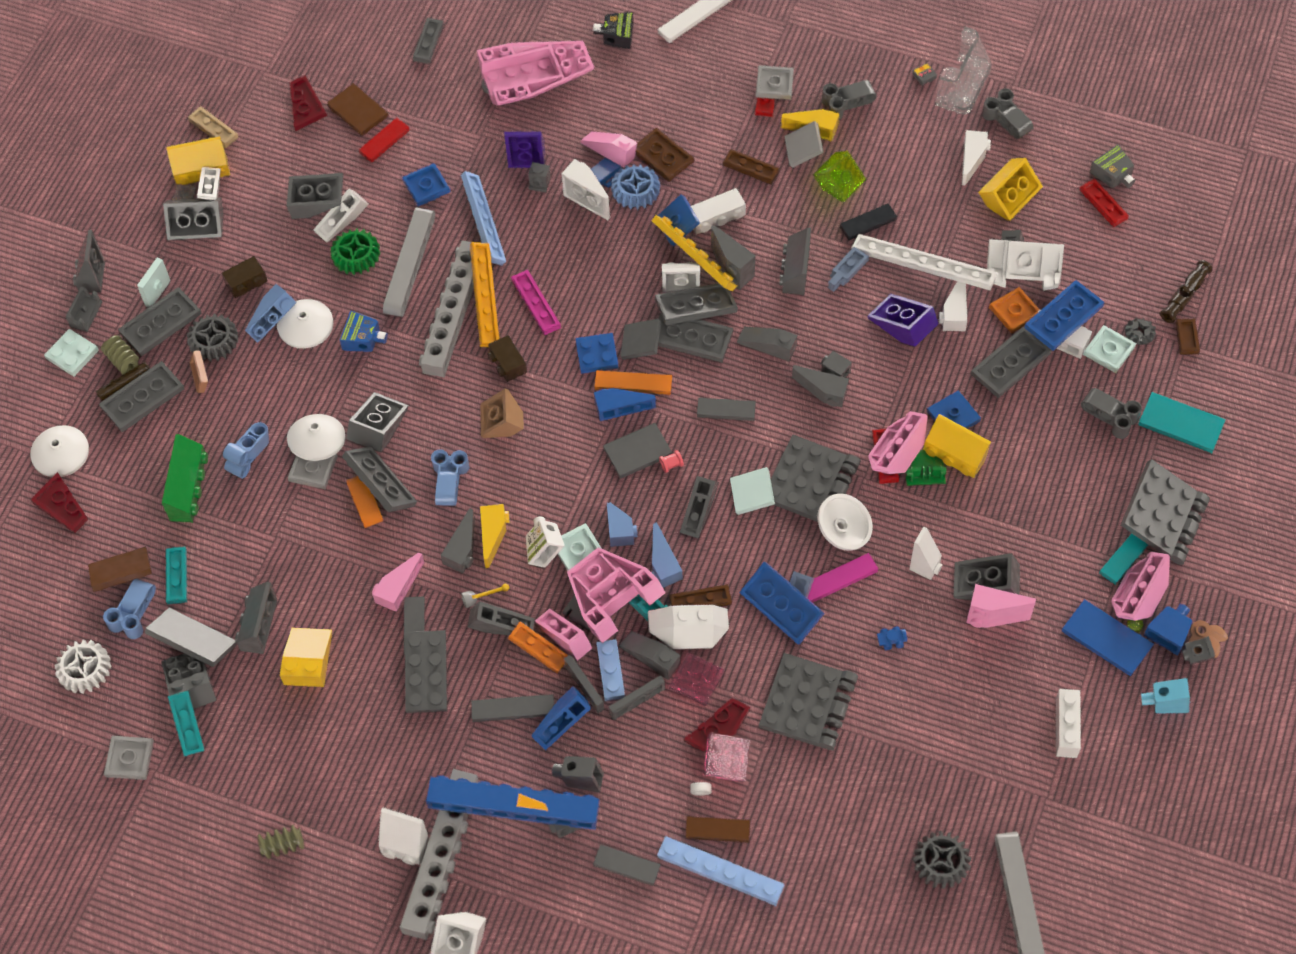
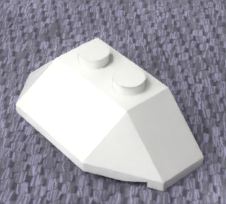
[648,605,729,649]

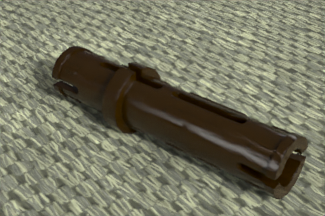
[95,361,150,401]

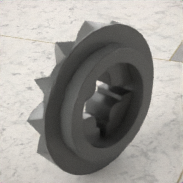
[1125,317,1156,345]

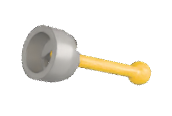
[461,584,509,608]

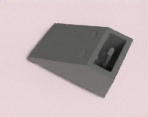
[161,653,217,709]

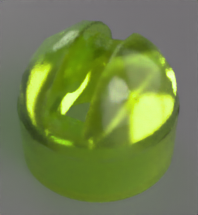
[1126,619,1143,633]

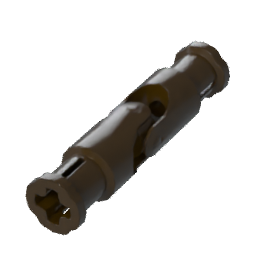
[1160,260,1213,323]

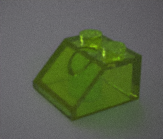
[813,151,867,202]

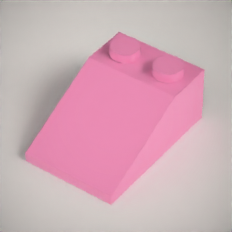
[966,584,1036,628]

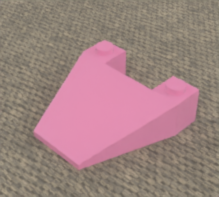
[567,547,665,643]

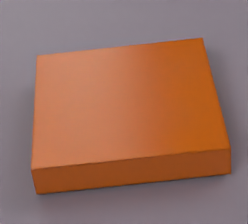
[989,287,1039,334]

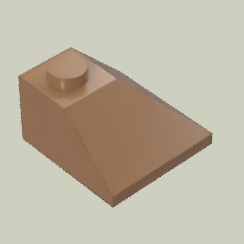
[480,388,524,438]

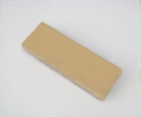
[188,106,239,148]

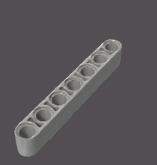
[383,208,435,317]
[995,831,1045,954]

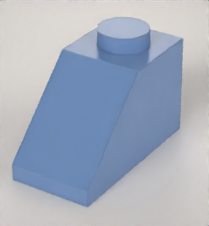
[607,502,638,547]

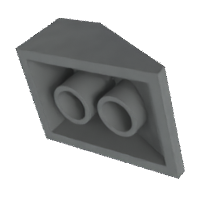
[286,173,343,219]
[711,224,756,290]
[73,230,105,293]
[346,392,409,452]
[954,553,1020,600]

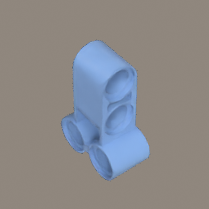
[223,422,269,479]
[431,449,470,506]
[103,579,156,639]

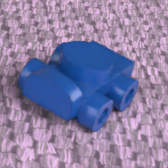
[877,627,908,650]

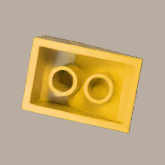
[280,628,332,687]

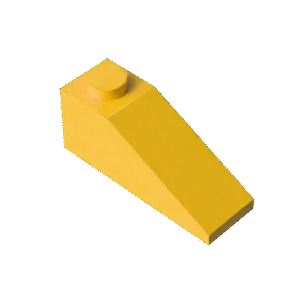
[781,109,839,141]
[480,504,510,568]

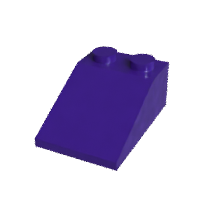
[504,132,545,168]
[867,294,939,347]

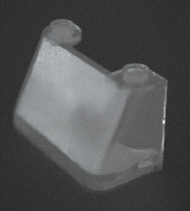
[935,26,992,114]

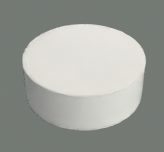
[690,782,711,795]

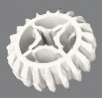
[55,640,111,694]

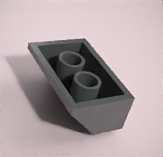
[163,197,224,240]
[779,228,811,295]
[235,582,277,654]

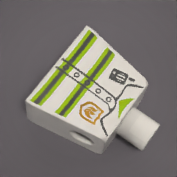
[526,517,564,568]

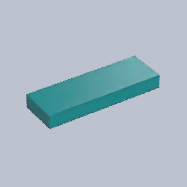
[1099,533,1149,585]
[166,546,187,605]
[168,690,205,756]

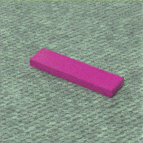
[511,269,561,335]
[808,553,878,602]

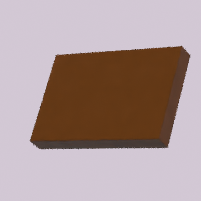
[327,83,389,136]
[635,127,694,182]
[88,546,152,592]

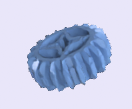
[611,163,660,210]

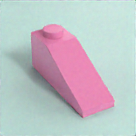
[581,132,637,168]
[372,552,424,612]
[535,608,592,661]

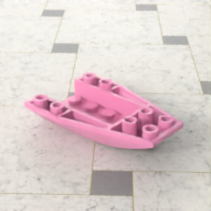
[477,41,594,106]

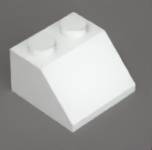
[662,262,700,293]

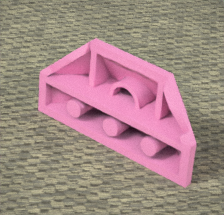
[868,411,928,474]
[1111,552,1170,620]

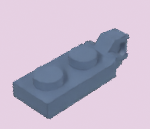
[828,247,869,292]

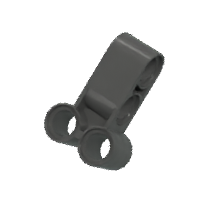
[821,80,877,120]
[982,88,1034,139]
[1081,388,1142,439]

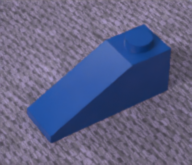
[594,388,656,421]
[531,686,591,750]

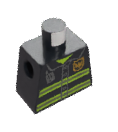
[593,12,633,49]

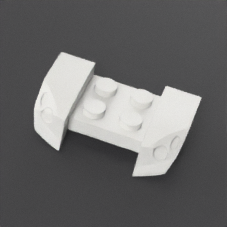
[987,239,1064,290]

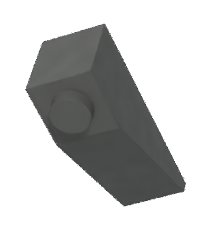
[737,326,797,362]
[792,365,849,407]
[680,476,719,538]
[441,508,475,573]
[467,601,535,635]
[619,631,680,680]

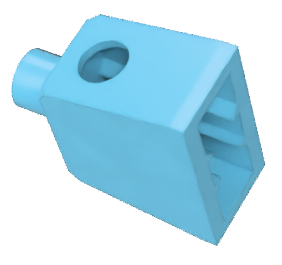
[1141,678,1190,713]

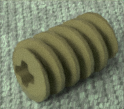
[101,335,139,375]
[257,825,305,859]

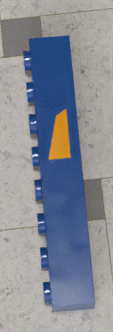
[426,776,599,830]

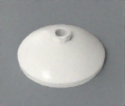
[277,299,333,348]
[287,414,345,461]
[30,425,89,477]
[817,494,873,551]

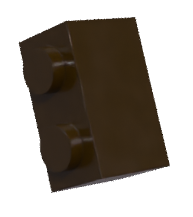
[222,256,268,298]
[487,335,527,382]

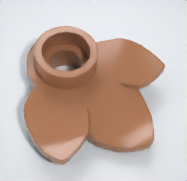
[1188,620,1228,658]

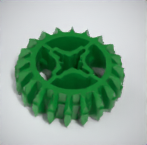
[330,228,381,275]

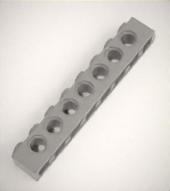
[419,241,474,378]
[400,769,479,940]

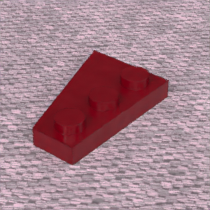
[289,75,327,131]
[31,472,88,533]
[684,698,750,760]

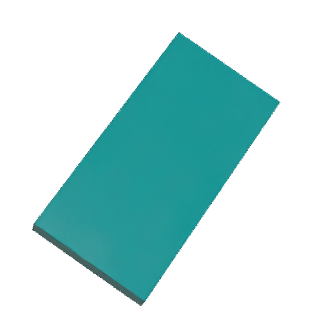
[1138,392,1226,453]

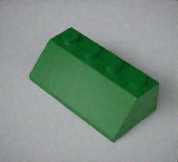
[162,434,208,523]

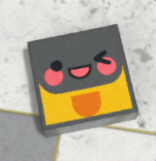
[912,63,937,86]

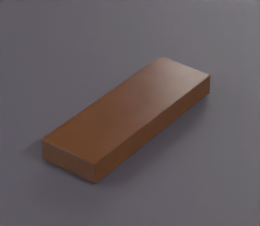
[723,149,779,185]
[669,584,732,607]
[685,816,750,843]

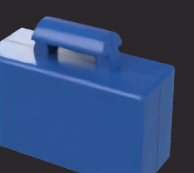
[591,158,621,188]

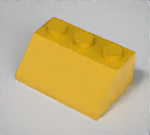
[166,136,230,186]
[978,158,1043,221]
[923,414,991,478]

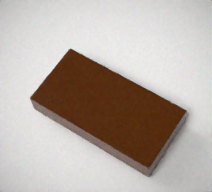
[1175,319,1200,355]

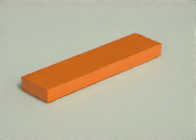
[595,370,672,395]

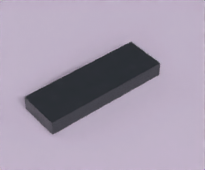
[840,203,897,241]

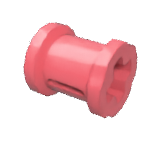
[659,450,684,473]

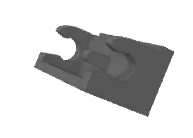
[65,287,103,332]

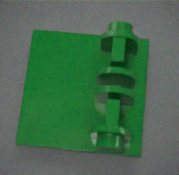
[905,450,946,486]

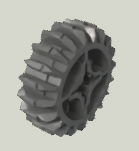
[187,313,238,362]
[913,831,971,889]

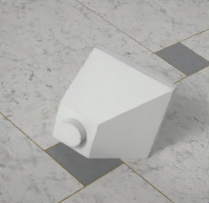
[431,912,486,954]

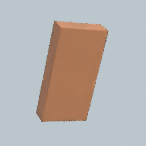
[189,351,208,393]

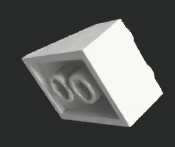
[562,159,610,220]
[379,808,429,865]

